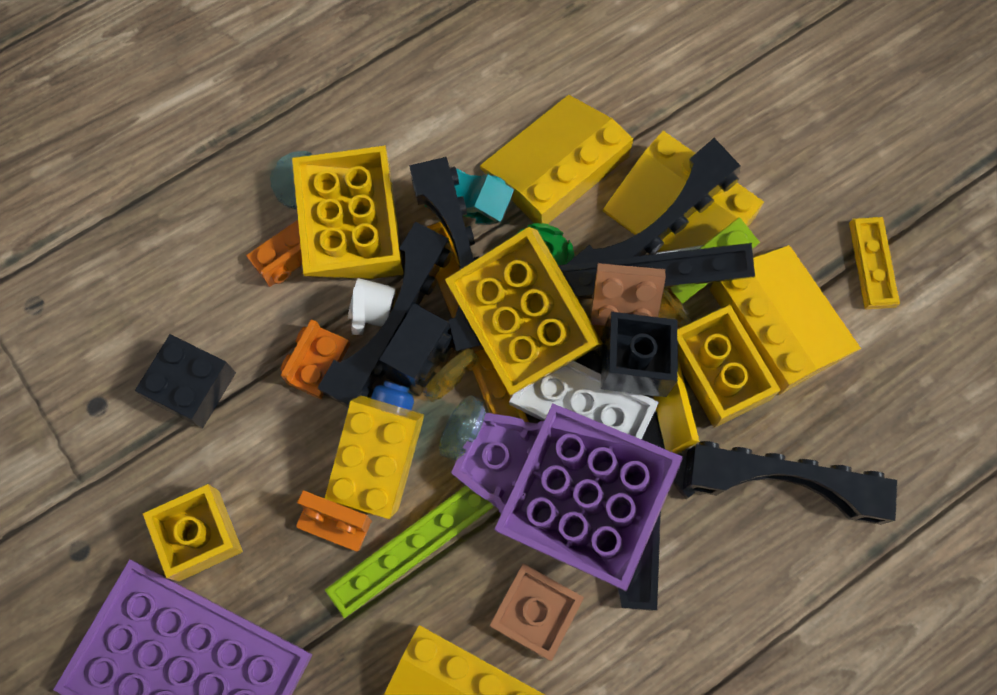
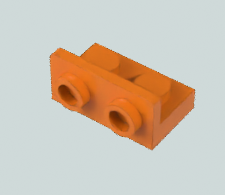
[246,220,302,287]
[281,319,350,400]
[296,490,372,552]

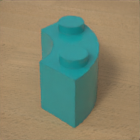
[424,169,514,225]

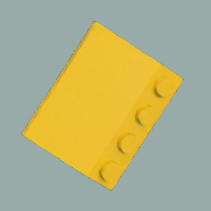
[480,94,634,224]
[603,130,764,252]
[292,145,404,279]
[445,227,603,395]
[710,245,861,395]
[384,625,545,695]

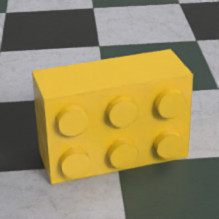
[677,305,780,428]
[325,396,424,520]

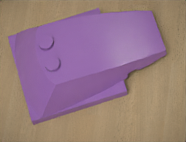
[451,403,682,591]

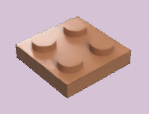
[590,263,666,326]
[490,563,584,661]

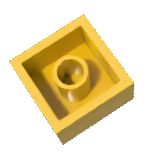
[143,484,243,582]

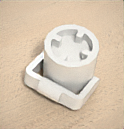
[348,278,396,335]

